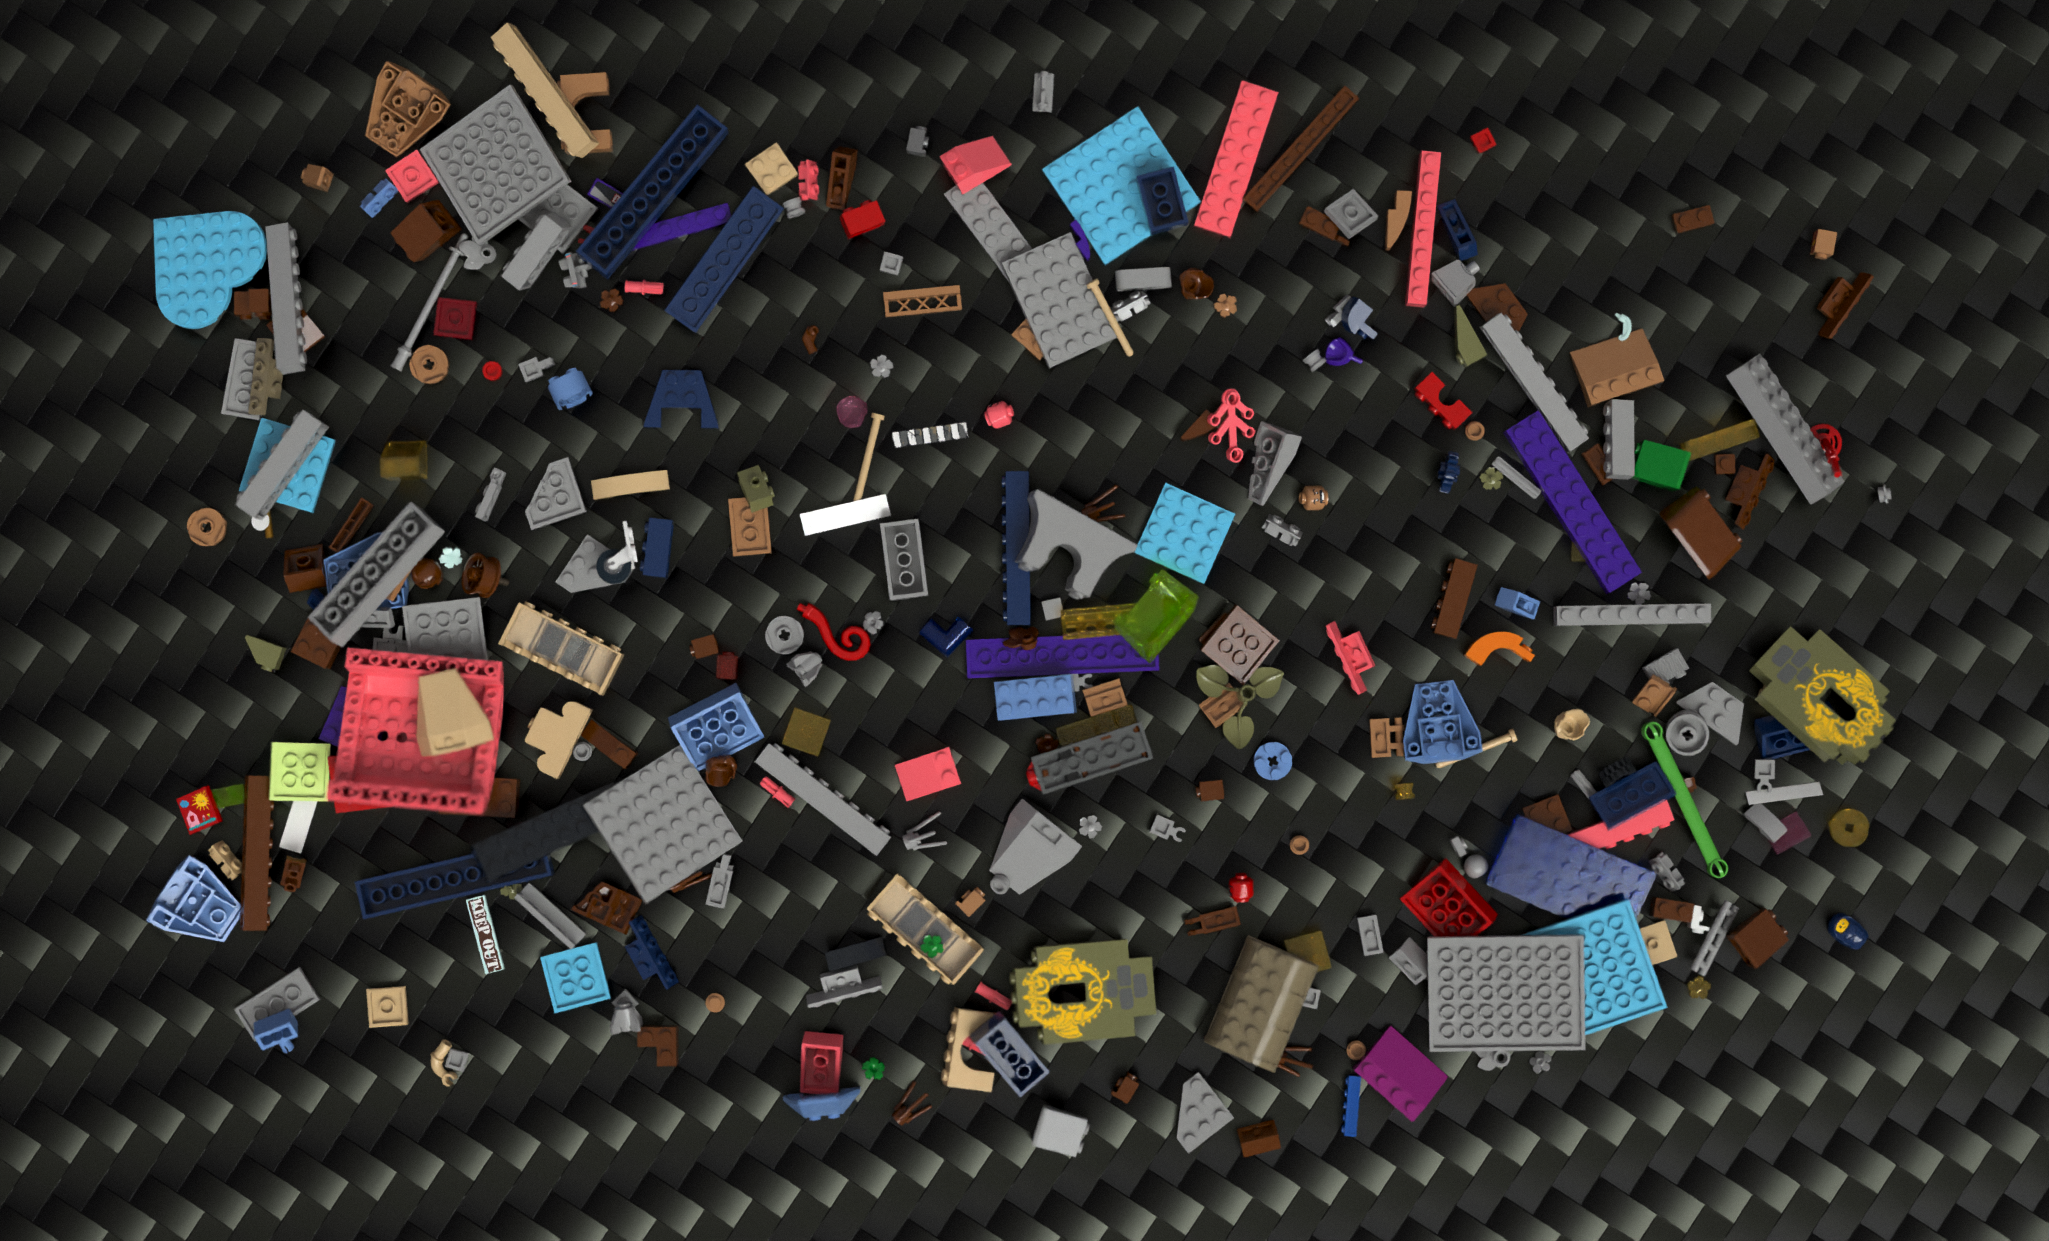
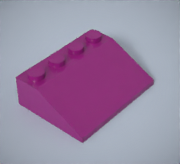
[1352,1025,1448,1122]

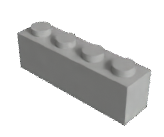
[1603,399,1635,480]

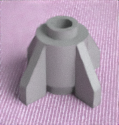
[787,652,822,687]
[610,1002,643,1035]

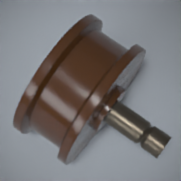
[462,553,509,598]

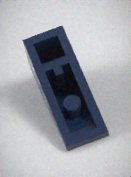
[1437,199,1478,261]

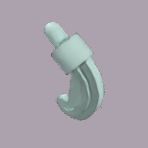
[1615,313,1632,341]

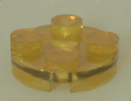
[1829,809,1869,847]

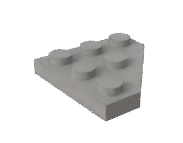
[525,457,587,530]
[555,534,636,593]
[1176,1072,1234,1154]

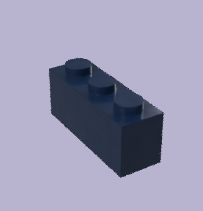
[640,518,674,578]

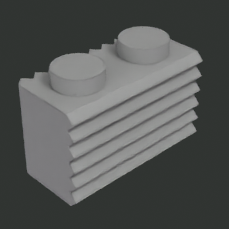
[1642,648,1689,684]

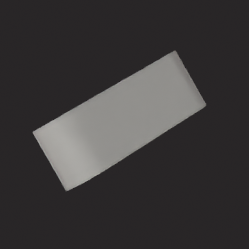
[1115,267,1172,291]

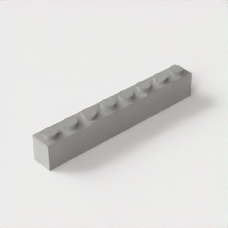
[265,222,307,374]
[1480,313,1589,452]
[1553,604,1711,626]
[755,743,891,856]

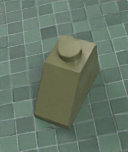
[245,635,287,672]

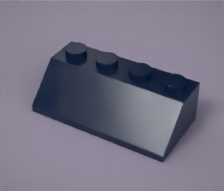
[1754,701,1834,759]

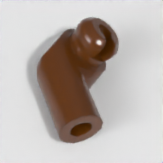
[802,325,819,355]

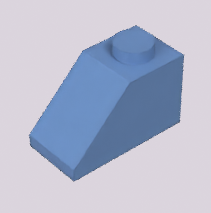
[1495,587,1540,620]

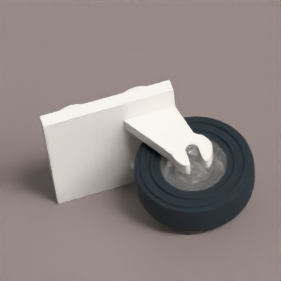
[596,521,638,584]

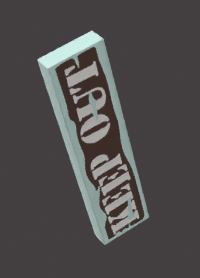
[466,895,505,974]

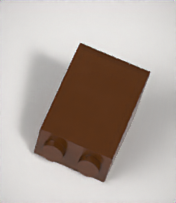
[391,199,462,262]
[1726,908,1789,968]

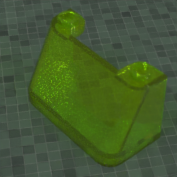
[1114,569,1199,663]

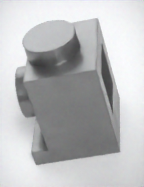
[906,126,929,157]

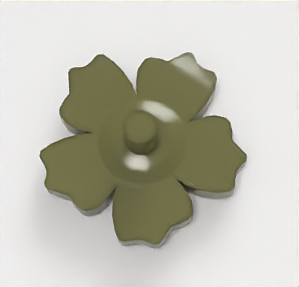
[1479,467,1503,490]
[500,883,524,900]

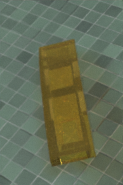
[1055,704,1137,747]

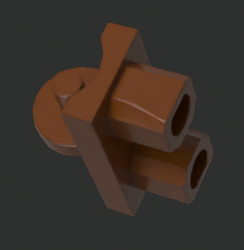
[280,856,306,892]

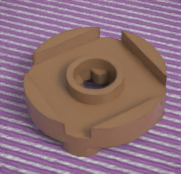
[410,345,449,384]
[187,508,227,546]

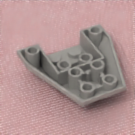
[989,799,1082,895]

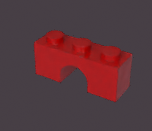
[1414,372,1472,430]

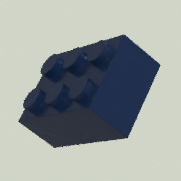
[1136,167,1188,235]

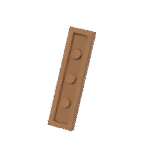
[883,285,962,317]

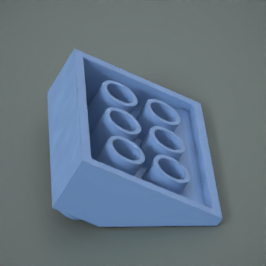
[668,683,765,771]

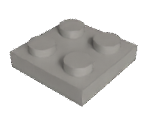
[1324,189,1378,239]

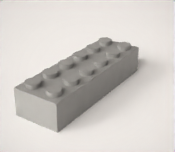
[235,410,329,521]

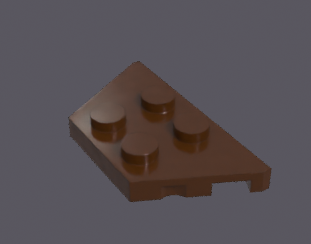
[1466,283,1528,332]

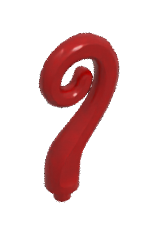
[797,603,870,661]

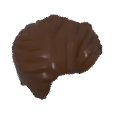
[1179,268,1214,300]
[705,755,737,787]

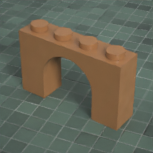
[557,72,613,155]

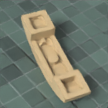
[591,470,670,500]

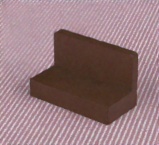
[1237,1120,1281,1157]

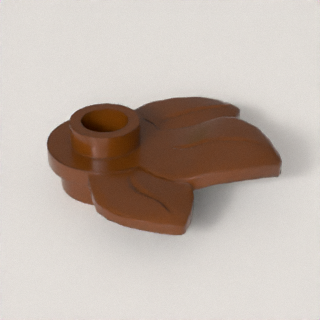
[1002,627,1039,650]

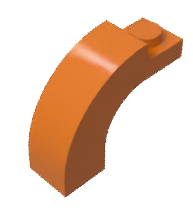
[1464,632,1535,666]

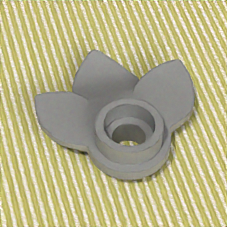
[458,236,496,270]
[1475,1051,1510,1071]

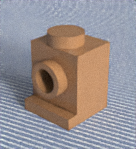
[955,887,985,917]

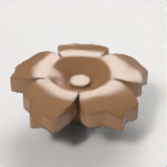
[1214,294,1237,318]

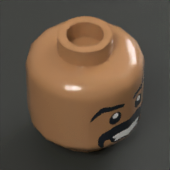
[1299,485,1328,510]

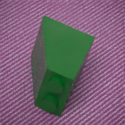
[1631,440,1691,492]

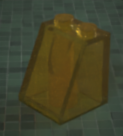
[380,441,428,481]

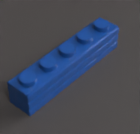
[1341,1074,1361,1137]

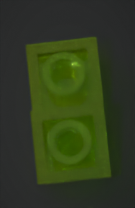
[211,784,244,808]

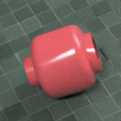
[984,401,1014,429]

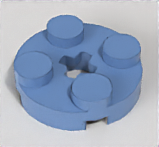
[1254,742,1292,780]

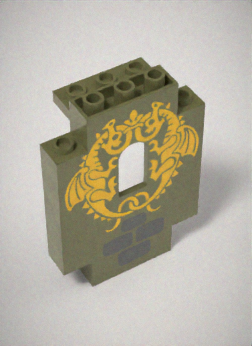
[1749,626,1896,765]
[1009,939,1156,1045]

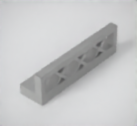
[514,882,587,949]

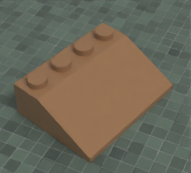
[1570,329,1664,407]

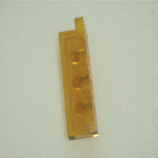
[1680,419,1760,461]
[1061,603,1140,640]

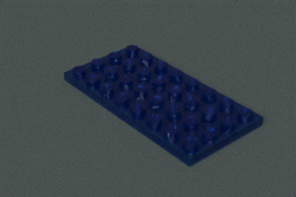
[1485,814,1657,919]

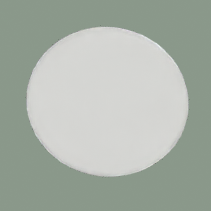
[252,514,269,531]

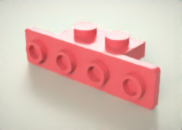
[1326,621,1375,695]

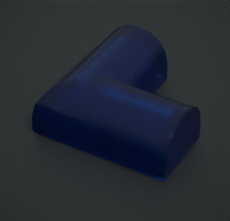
[919,617,973,658]

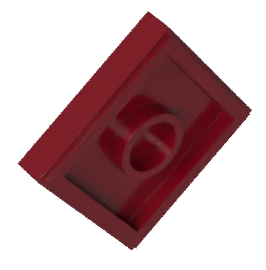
[433,297,477,340]

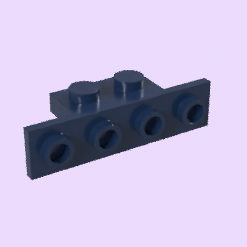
[625,915,679,989]

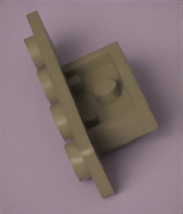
[248,338,283,415]

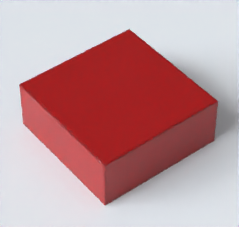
[1470,128,1497,154]

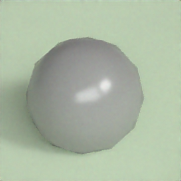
[1464,854,1488,878]

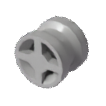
[783,197,806,219]
[1303,349,1327,372]

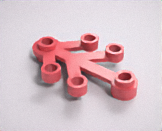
[1207,389,1255,463]

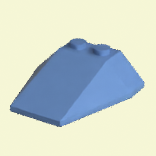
[146,855,241,942]
[783,1087,861,1121]

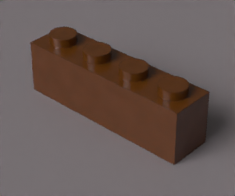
[1431,558,1478,639]

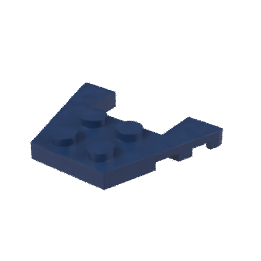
[644,370,719,429]

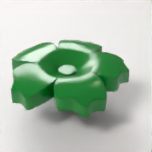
[920,934,944,958]
[862,1057,885,1080]

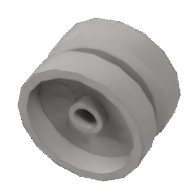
[1666,710,1709,756]

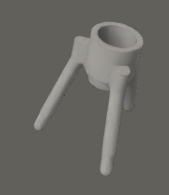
[902,812,947,851]

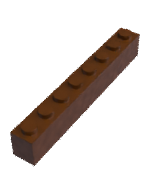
[240,775,274,931]

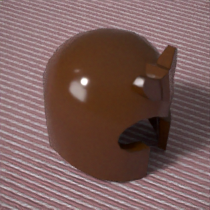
[410,557,444,590]

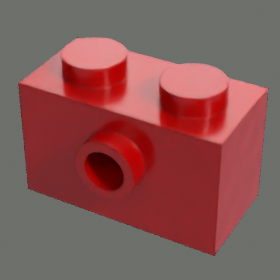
[839,200,886,239]

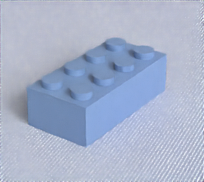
[994,674,1077,721]

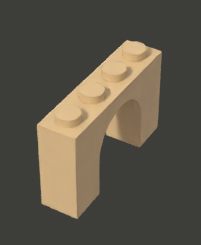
[941,1007,1004,1092]

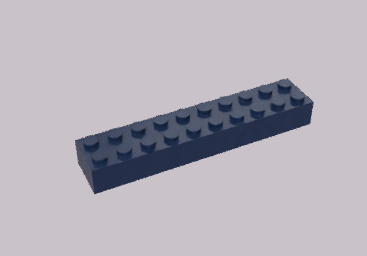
[576,104,728,280]
[355,854,555,919]

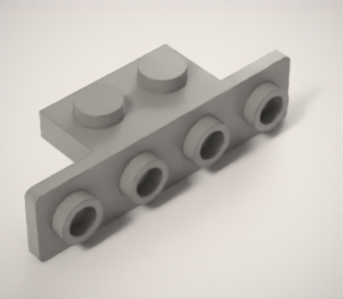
[806,965,883,1008]

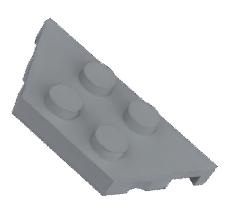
[1675,682,1744,745]

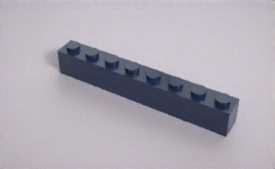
[1002,471,1030,626]

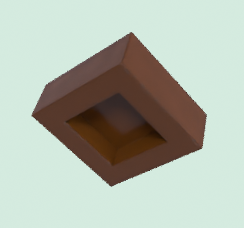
[1714,454,1735,474]

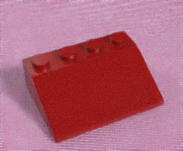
[1400,858,1498,937]

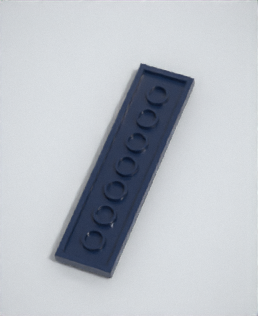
[664,186,784,333]

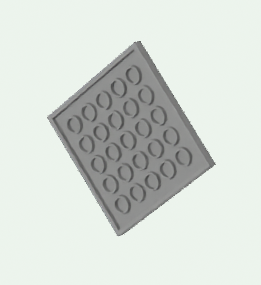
[420,85,571,246]
[583,745,743,904]

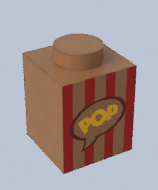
[1810,229,1837,260]

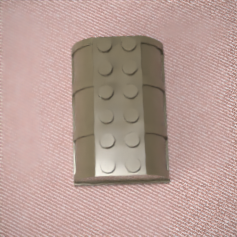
[1204,935,1319,1073]

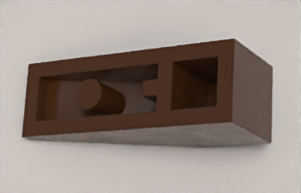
[826,146,858,210]
[581,720,638,769]

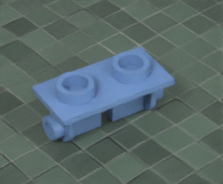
[360,178,398,218]

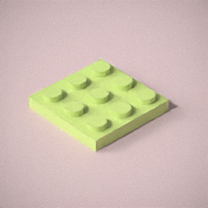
[269,742,331,802]

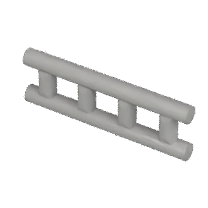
[1690,900,1739,977]

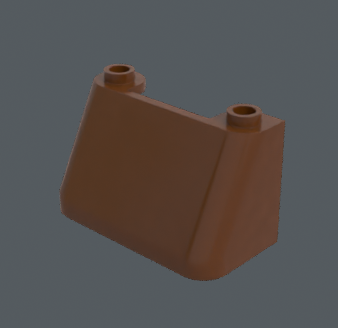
[1659,486,1743,580]

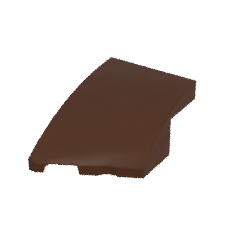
[571,882,642,935]

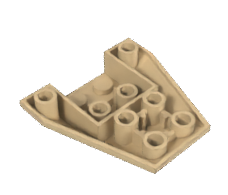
[416,669,494,756]

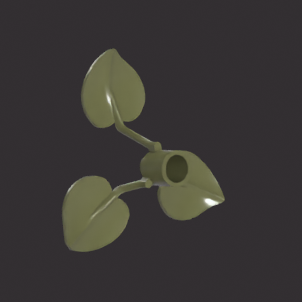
[1196,665,1284,749]

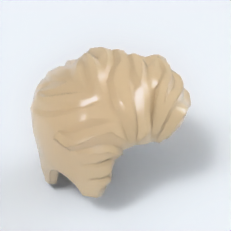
[1554,709,1590,741]

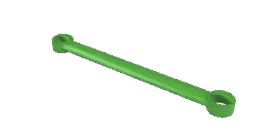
[1641,721,1728,878]

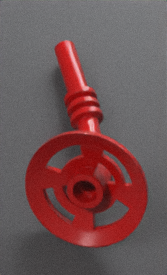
[1810,424,1842,478]

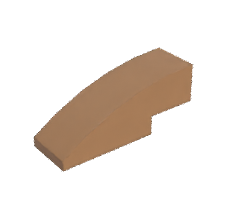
[1385,191,1412,250]

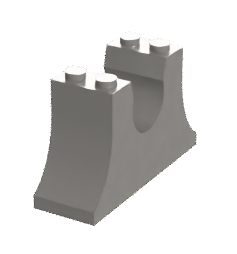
[1015,489,1138,600]

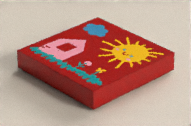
[176,786,223,835]

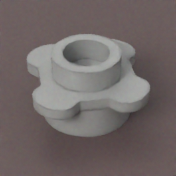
[1878,484,1892,504]

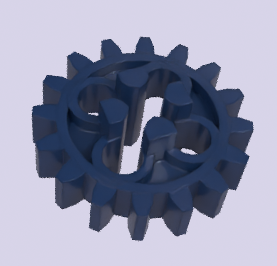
[1438,451,1460,493]

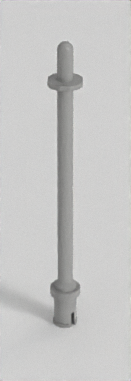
[391,233,468,372]

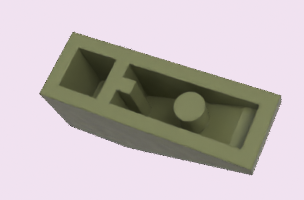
[1454,305,1487,368]

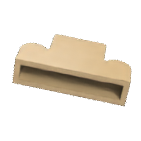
[525,701,593,779]

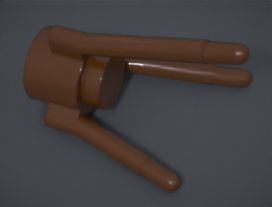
[1081,485,1125,523]
[670,871,713,893]
[1277,1047,1313,1077]
[892,1081,932,1126]

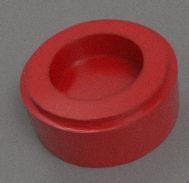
[482,361,502,381]

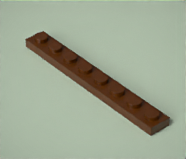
[1243,86,1359,212]

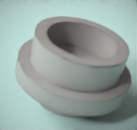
[573,742,592,761]

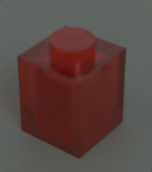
[716,652,738,680]

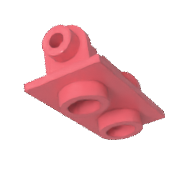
[798,160,819,201]

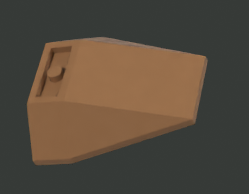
[365,61,451,157]

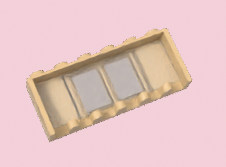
[498,601,625,696]
[867,873,984,985]

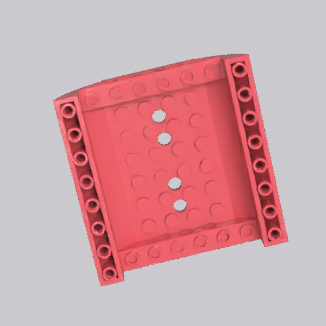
[326,648,504,814]

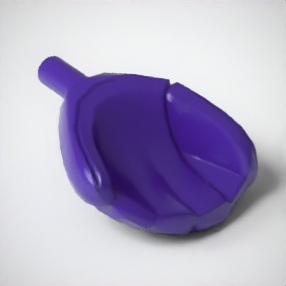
[1325,337,1363,366]

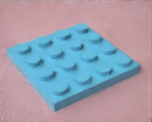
[239,418,336,513]
[1134,483,1235,584]

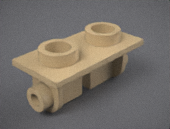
[208,840,242,880]

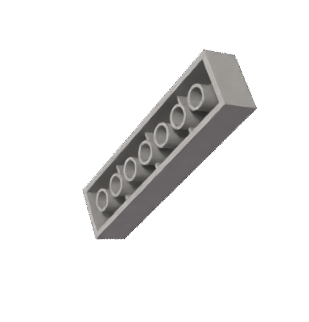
[1726,354,1844,504]
[308,502,445,647]

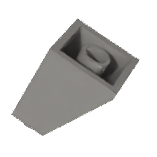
[1032,1104,1090,1157]

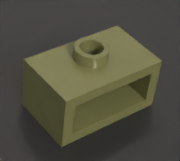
[737,465,775,513]

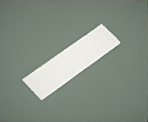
[800,494,891,536]
[279,801,317,853]

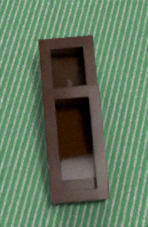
[1180,406,1236,441]

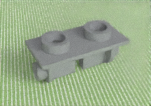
[1033,71,1054,112]
[1110,290,1150,322]
[1262,514,1303,546]
[1649,852,1685,892]

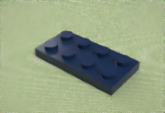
[1589,761,1676,831]

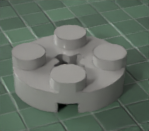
[765,616,804,654]

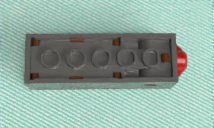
[1026,722,1153,794]

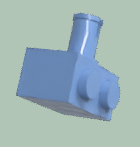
[254,1008,298,1053]

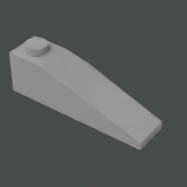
[1248,421,1302,506]

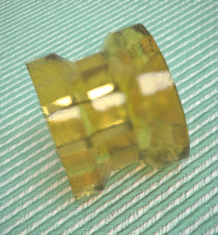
[1394,783,1415,800]

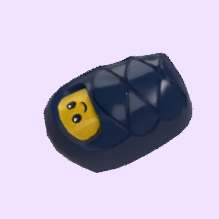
[1828,913,1868,950]

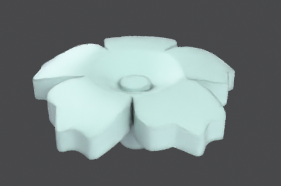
[438,547,462,568]

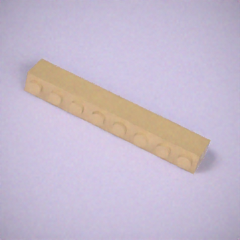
[491,23,599,158]

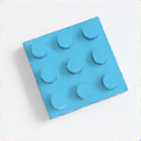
[540,942,611,1013]

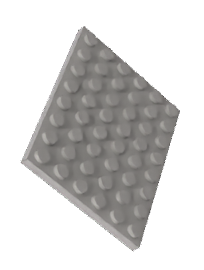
[1427,934,1585,1052]

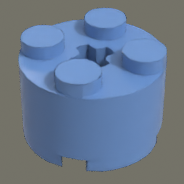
[548,368,592,410]

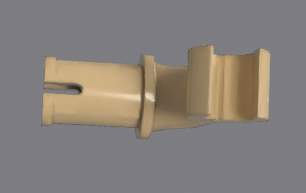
[430,1039,458,1086]

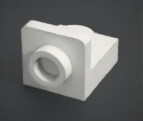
[1687,905,1710,934]

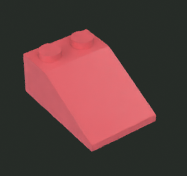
[939,136,1011,195]
[895,747,961,801]
[800,1031,843,1095]

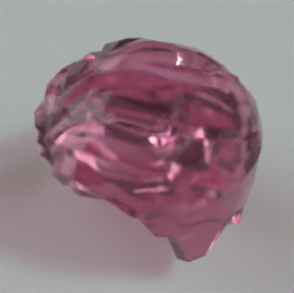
[837,396,867,428]

